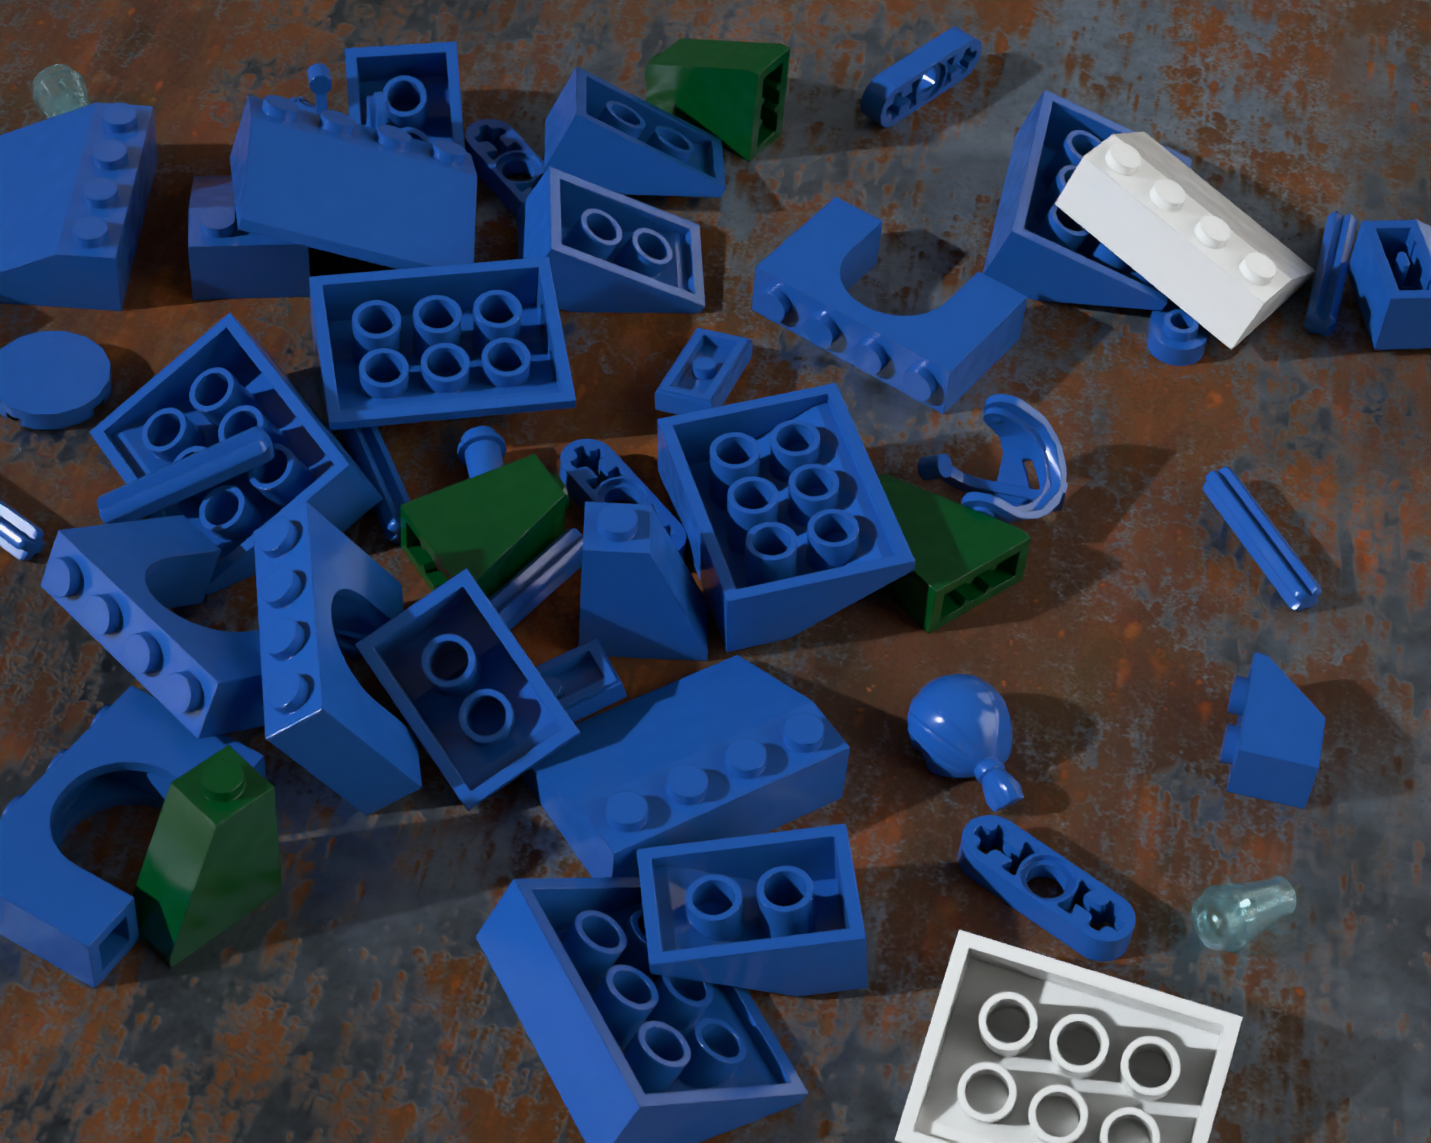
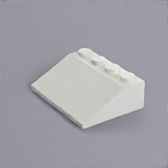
[1055,132,1316,350]
[895,930,1243,1143]

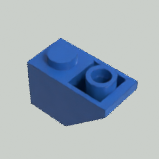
[1219,652,1326,809]

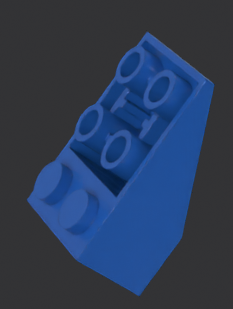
[1347,220,1431,350]

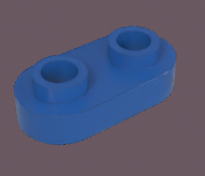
[1147,298,1209,366]

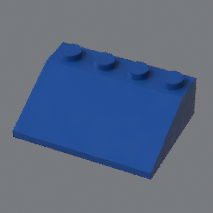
[983,90,1192,311]
[230,95,477,269]
[0,102,158,311]
[309,257,576,430]
[89,312,383,595]
[657,383,915,652]
[521,655,850,878]
[476,877,809,1143]

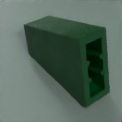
[644,38,791,162]
[400,454,570,598]
[878,473,1031,634]
[132,745,282,968]

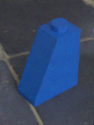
[578,502,709,661]

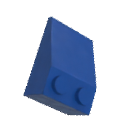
[345,41,465,149]
[544,66,726,197]
[517,167,705,313]
[188,175,310,300]
[355,568,581,811]
[636,823,868,997]

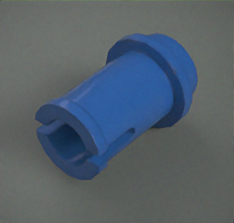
[457,426,507,478]

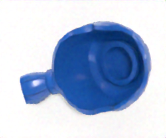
[907,673,1024,812]

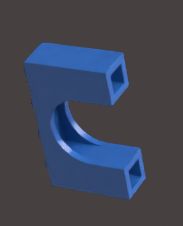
[751,196,1028,415]
[253,502,422,816]
[40,515,265,739]
[0,685,266,989]

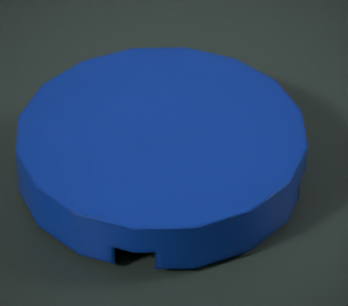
[0,331,112,430]

